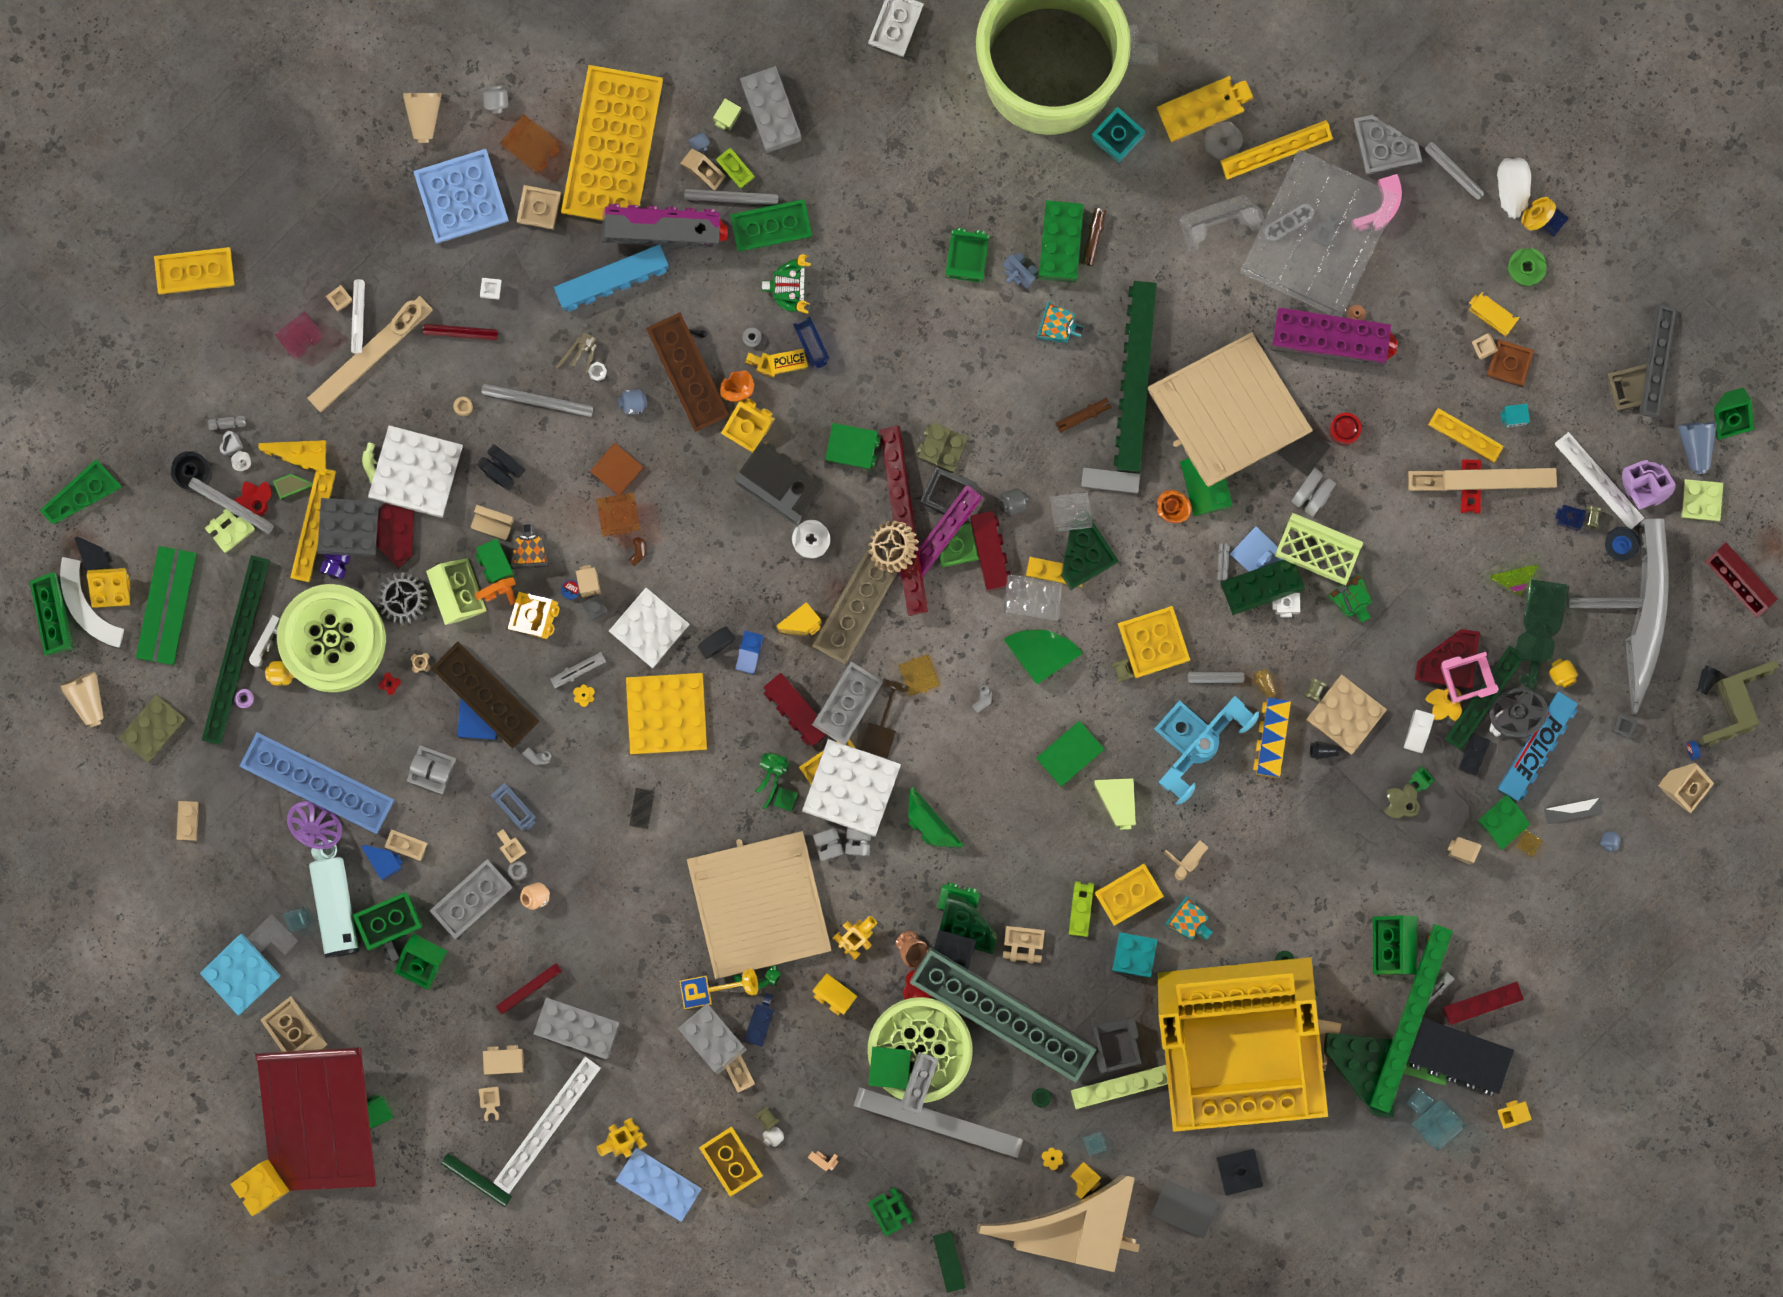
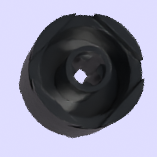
[171,451,212,492]

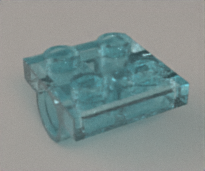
[1412,1099,1466,1151]

